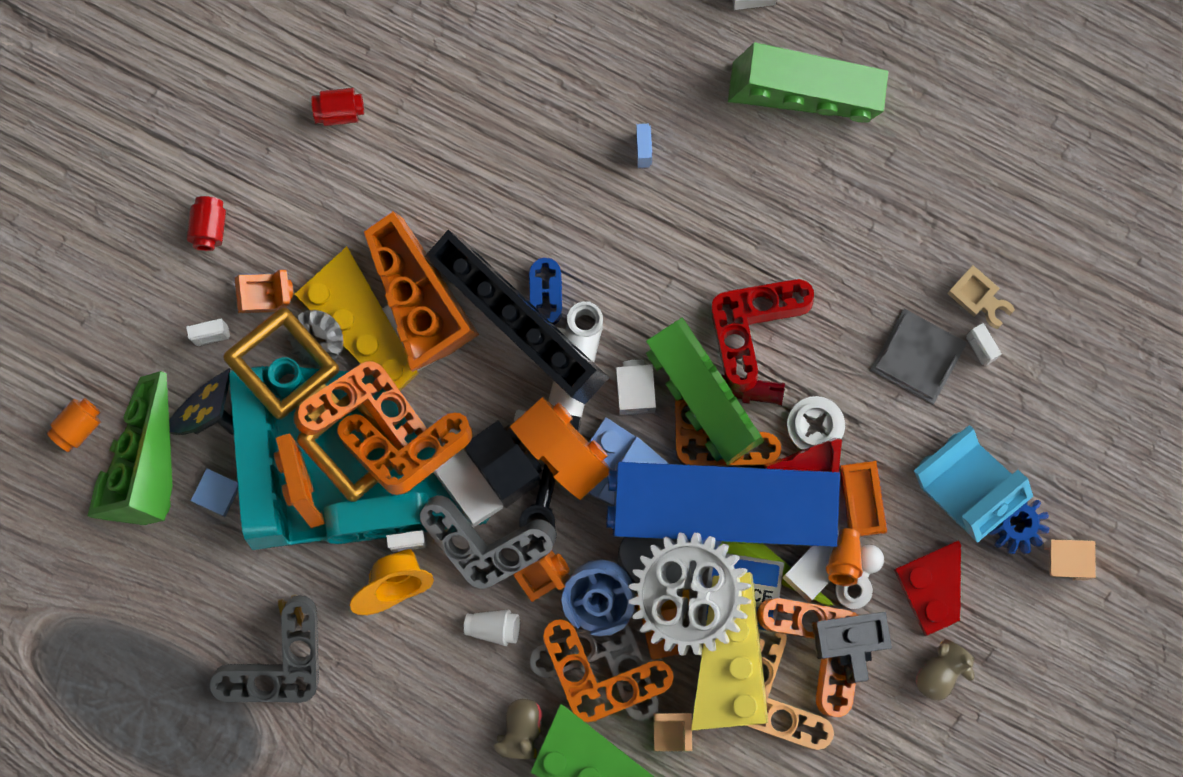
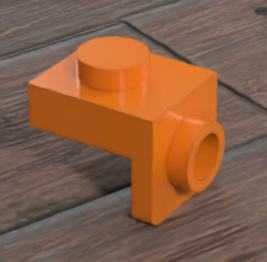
[234,269,293,313]
[513,550,570,602]

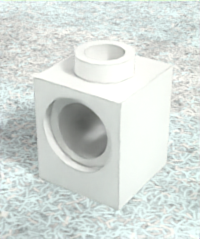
[616,360,656,415]

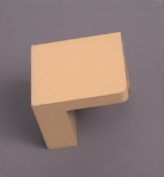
[1044,539,1096,580]
[653,713,692,751]

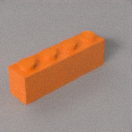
[364,211,479,372]

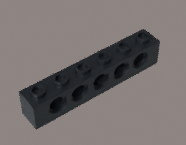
[424,230,609,404]

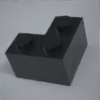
[464,420,542,508]

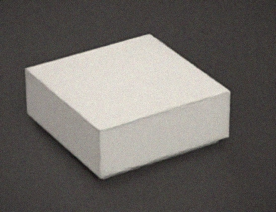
[186,318,230,346]
[966,323,1002,366]
[386,530,427,553]

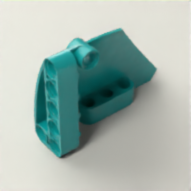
[229,357,490,551]

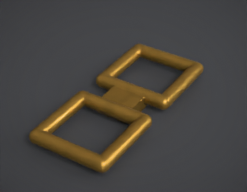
[223,307,393,502]

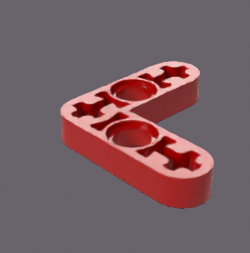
[712,279,814,392]

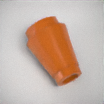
[826,528,863,586]

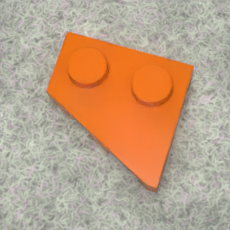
[274,433,325,528]

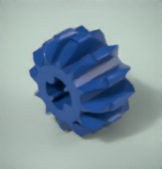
[988,500,1050,555]

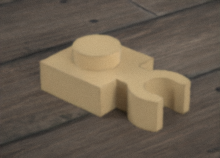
[947,265,1015,329]

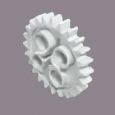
[629,533,752,655]

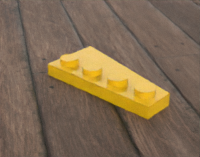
[295,246,419,391]

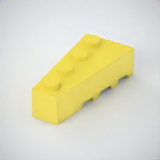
[691,572,768,730]

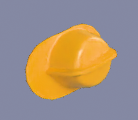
[349,549,434,615]

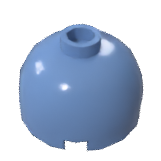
[561,560,637,636]

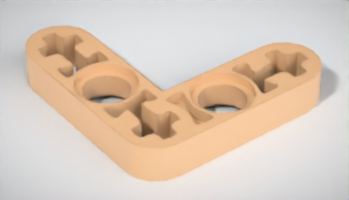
[744,632,834,750]

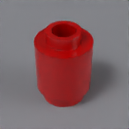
[311,87,364,126]
[187,196,226,251]

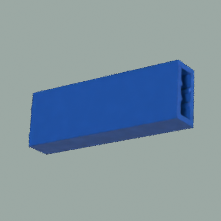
[606,462,840,547]

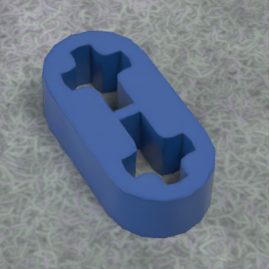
[529,258,562,325]

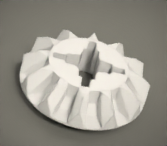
[787,396,845,450]

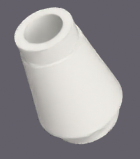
[464,610,520,646]

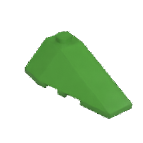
[87,371,173,525]

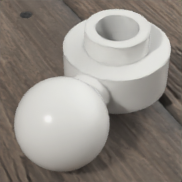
[835,545,884,609]

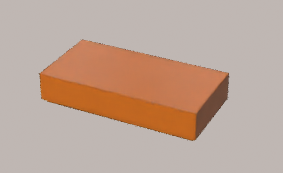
[839,461,887,537]

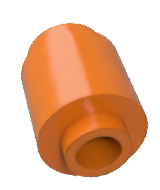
[47,398,101,452]

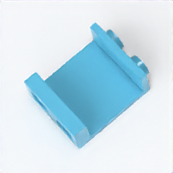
[914,425,1033,543]

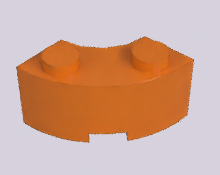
[510,397,610,500]

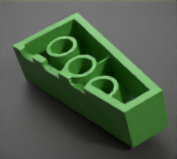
[531,704,654,777]

